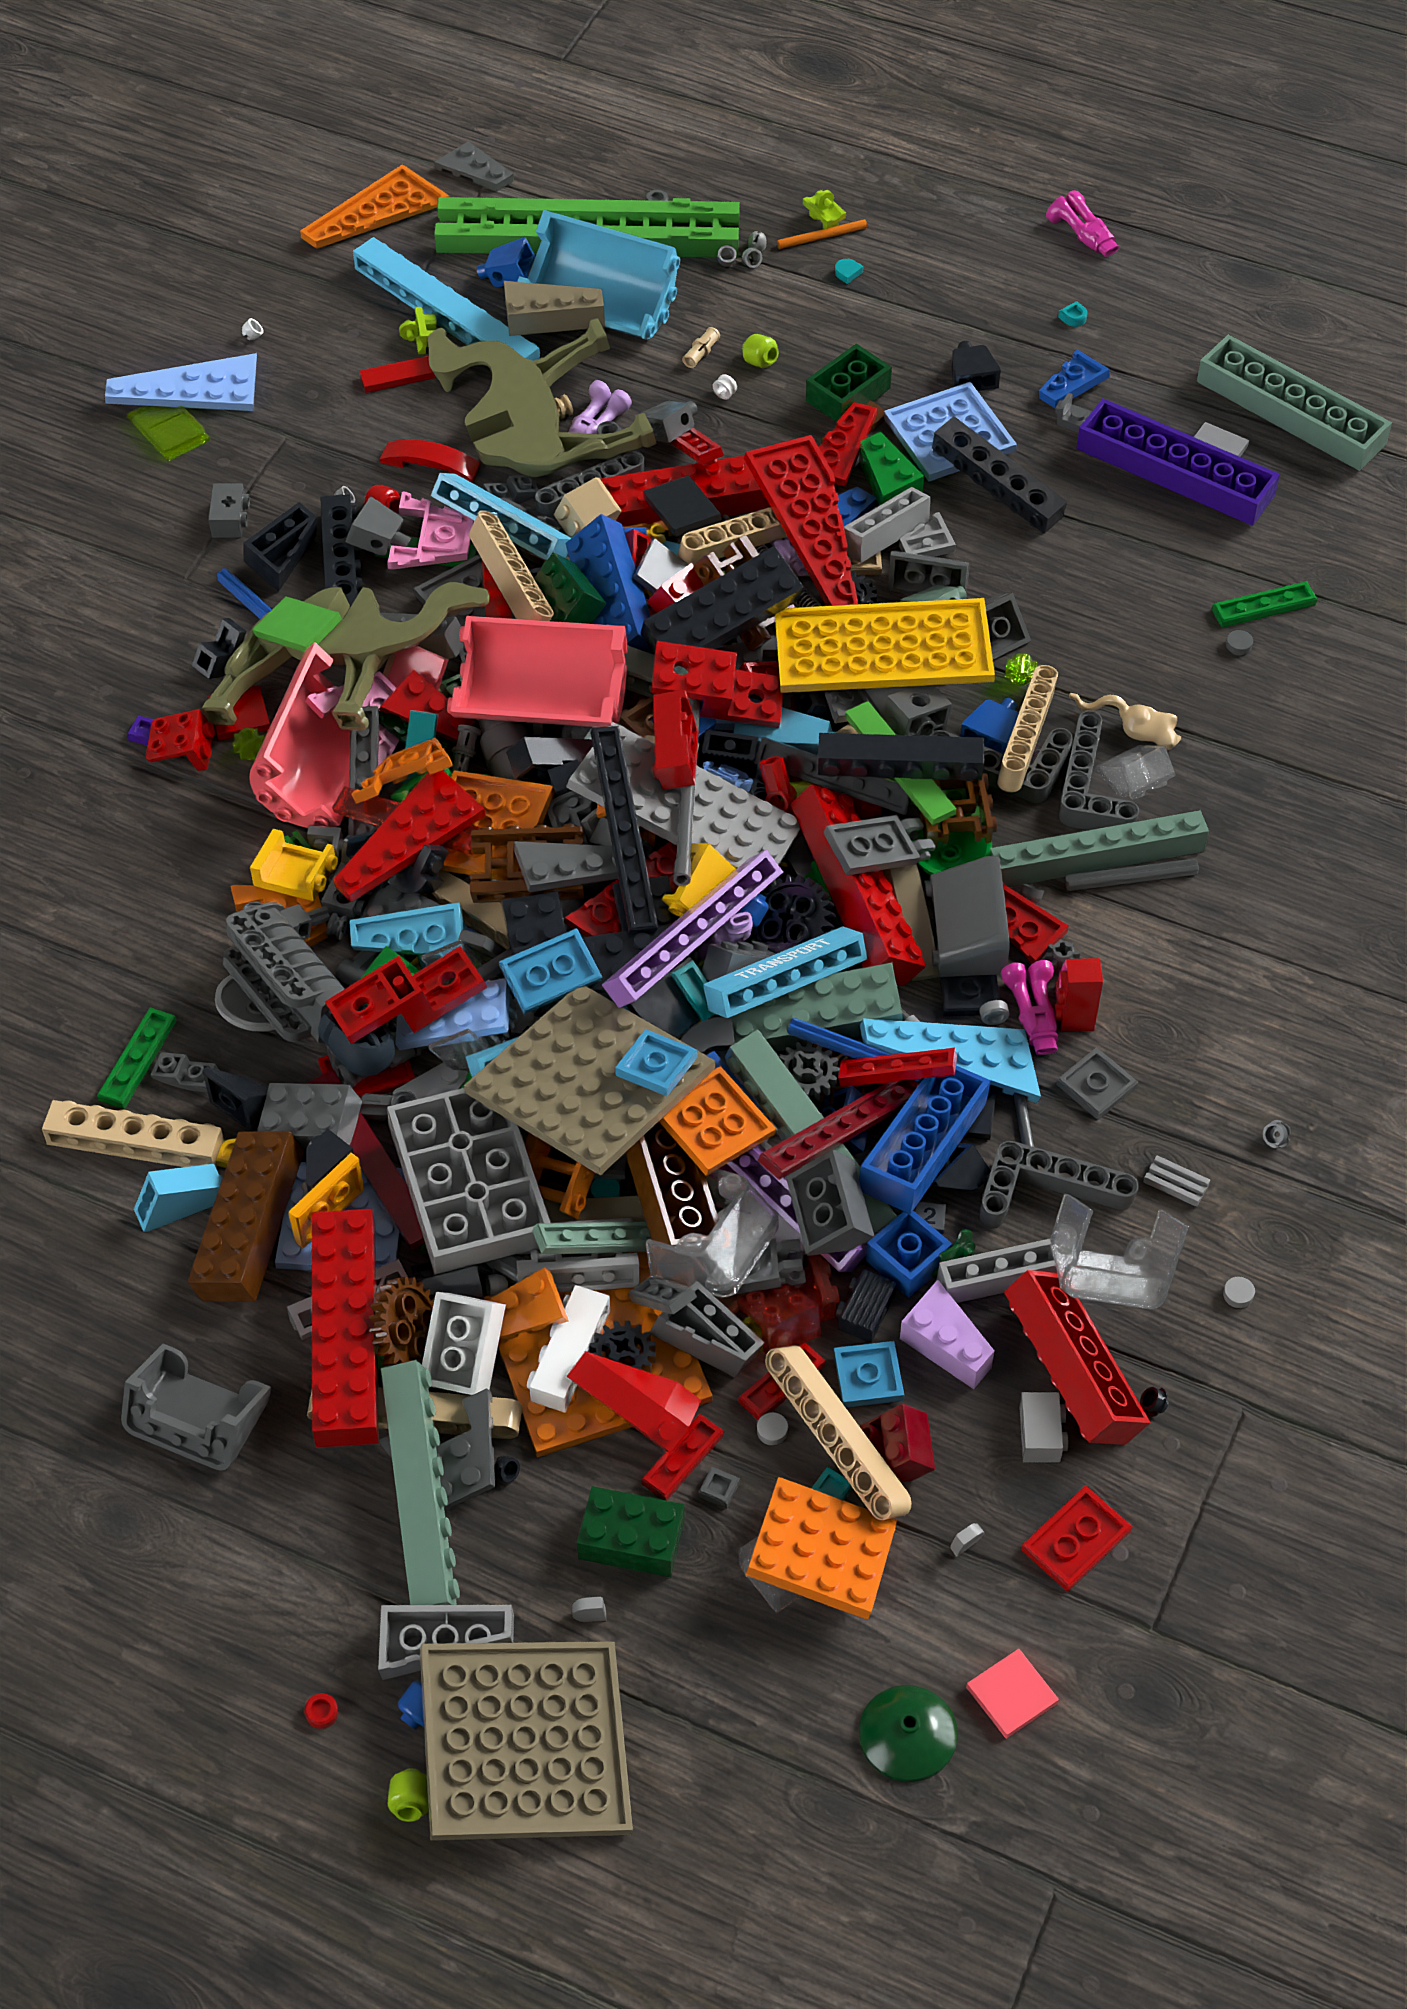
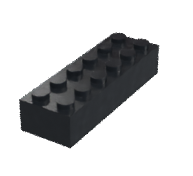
[640,546,804,672]

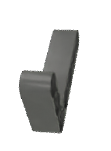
[535,421,644,520]
[1059,710,1139,830]
[930,728,1073,803]
[979,1141,1138,1228]

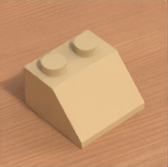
[553,478,622,538]

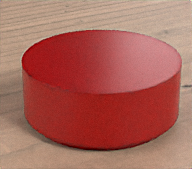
[304,1693,338,1729]

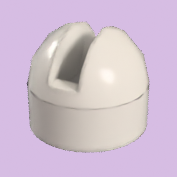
[242,318,263,340]

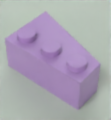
[900,1280,994,1389]

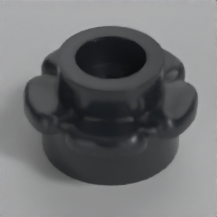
[1140,1387,1169,1417]

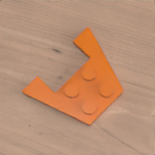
[352,737,453,804]
[231,885,328,947]

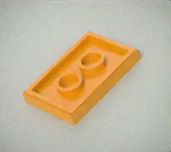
[288,1153,364,1248]

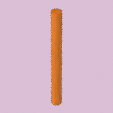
[777,219,867,249]

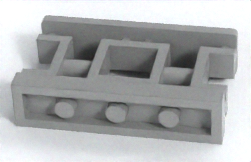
[516,1218,639,1292]

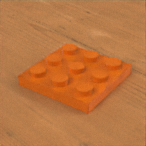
[659,1066,776,1176]

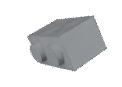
[1019,1392,1068,1462]

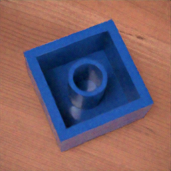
[865,1211,952,1298]

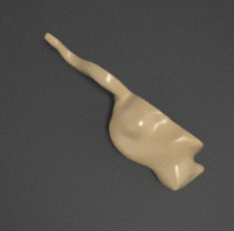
[1069,693,1181,752]

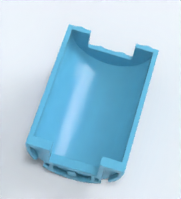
[517,210,680,339]

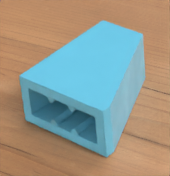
[134,1164,223,1232]

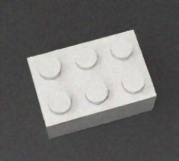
[422,1292,506,1395]

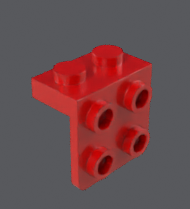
[146,709,215,771]

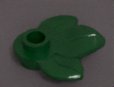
[931,1229,975,1279]

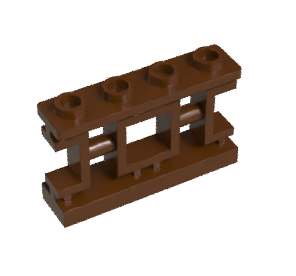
[693,535,795,651]
[919,766,997,848]
[470,824,585,903]

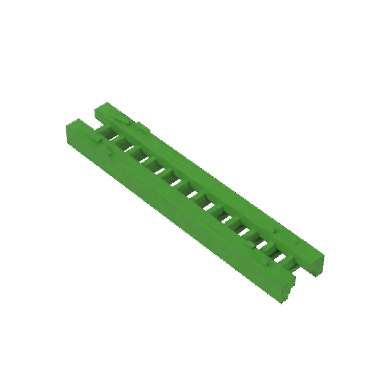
[435,197,740,258]

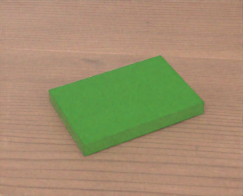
[252,596,342,652]

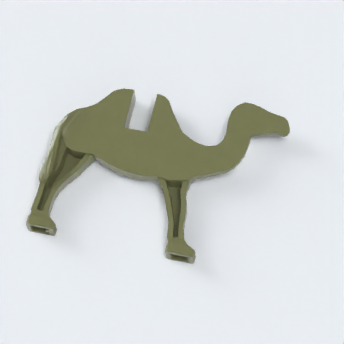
[427,318,656,477]
[201,582,489,731]

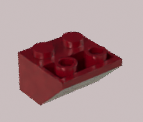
[859,1403,935,1482]

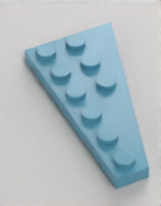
[860,1018,1041,1103]

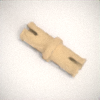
[682,327,720,368]

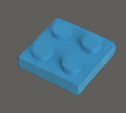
[615,1029,697,1096]
[833,1341,904,1408]

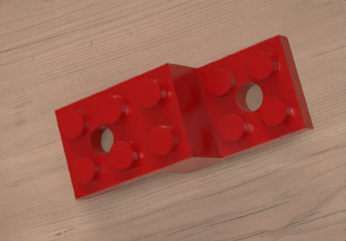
[651,641,783,728]
[325,946,487,1044]

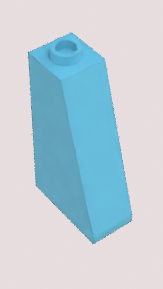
[734,698,836,755]

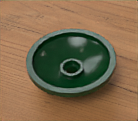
[859,1685,958,1782]

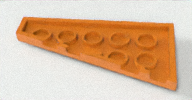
[300,164,450,249]

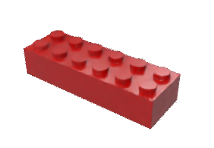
[1004,1270,1151,1445]

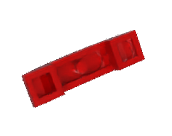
[379,439,481,483]

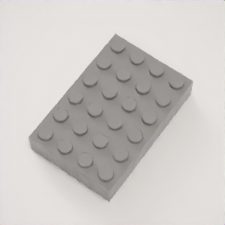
[387,1088,550,1275]

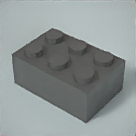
[257,1083,362,1152]

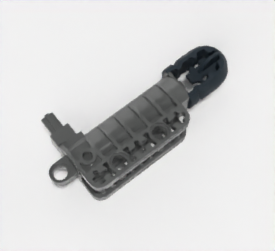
[223,902,395,1077]

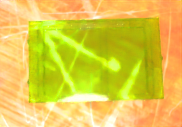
[127,406,210,461]

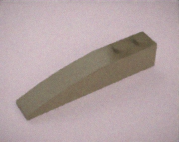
[883,864,939,981]

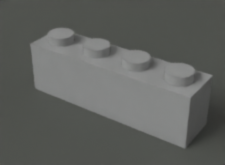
[844,487,930,563]
[937,1238,1064,1303]

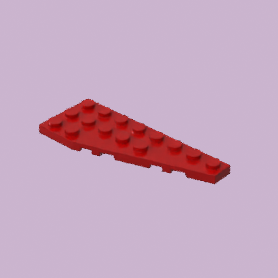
[744,435,858,606]

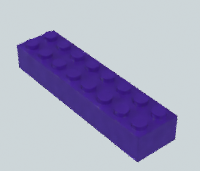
[1076,398,1280,526]

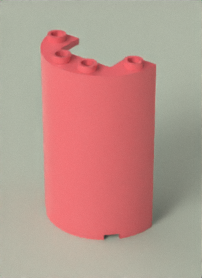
[447,616,627,727]
[249,643,351,828]

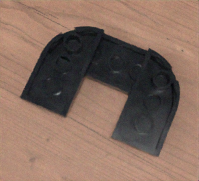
[501,875,678,1000]

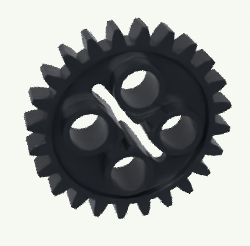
[750,875,836,954]

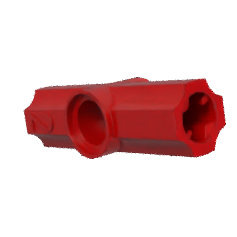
[759,756,803,838]

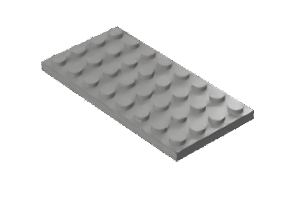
[566,722,801,891]

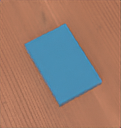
[499,928,602,1014]

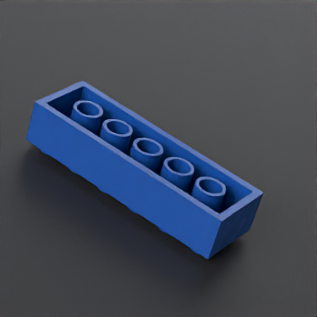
[565,514,651,653]
[859,1065,991,1214]

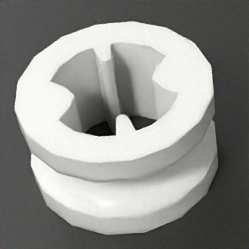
[713,374,737,400]

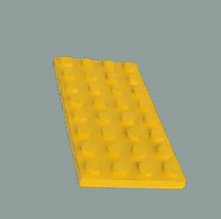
[775,598,995,693]

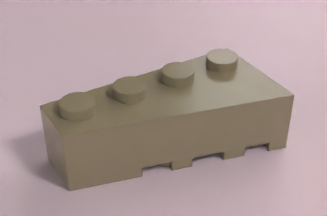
[504,281,605,336]

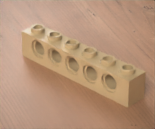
[42,1100,224,1168]

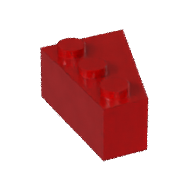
[647,563,704,613]
[652,690,698,790]
[1054,958,1103,1032]

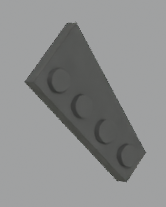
[513,841,618,892]

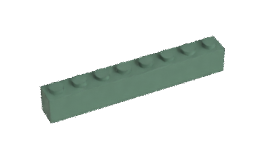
[990,810,1209,887]
[725,1029,897,1244]
[381,1360,460,1605]

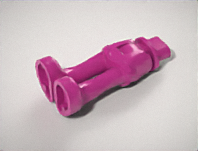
[1046,190,1119,257]
[1001,960,1058,1055]

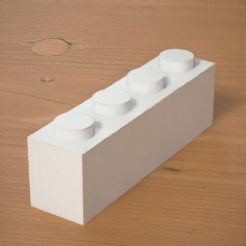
[527,1285,610,1413]

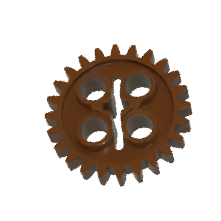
[369,1276,435,1366]

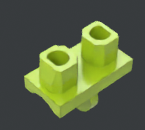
[803,190,846,229]
[399,307,437,354]

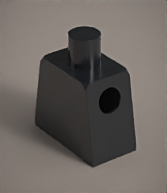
[951,341,1001,391]

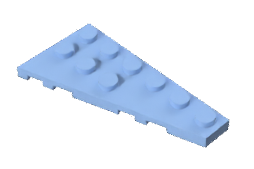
[105,353,257,411]

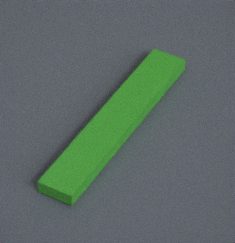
[845,701,956,826]

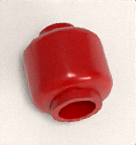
[364,485,401,514]

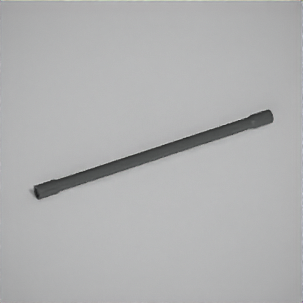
[673,698,701,886]

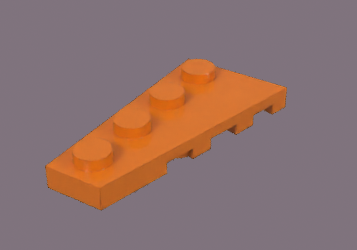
[487,1267,569,1340]

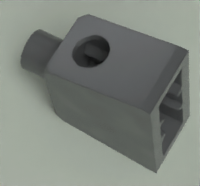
[635,400,698,443]
[346,496,411,556]

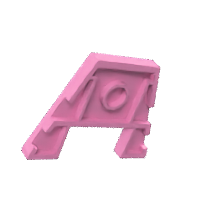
[388,492,474,569]
[305,671,399,765]

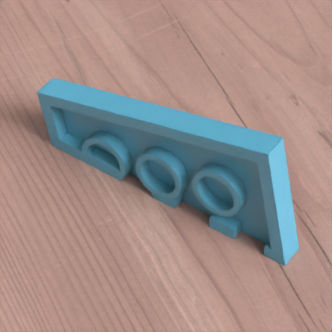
[350,902,465,957]

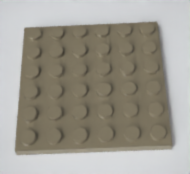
[464,986,715,1175]
[419,1642,633,1840]

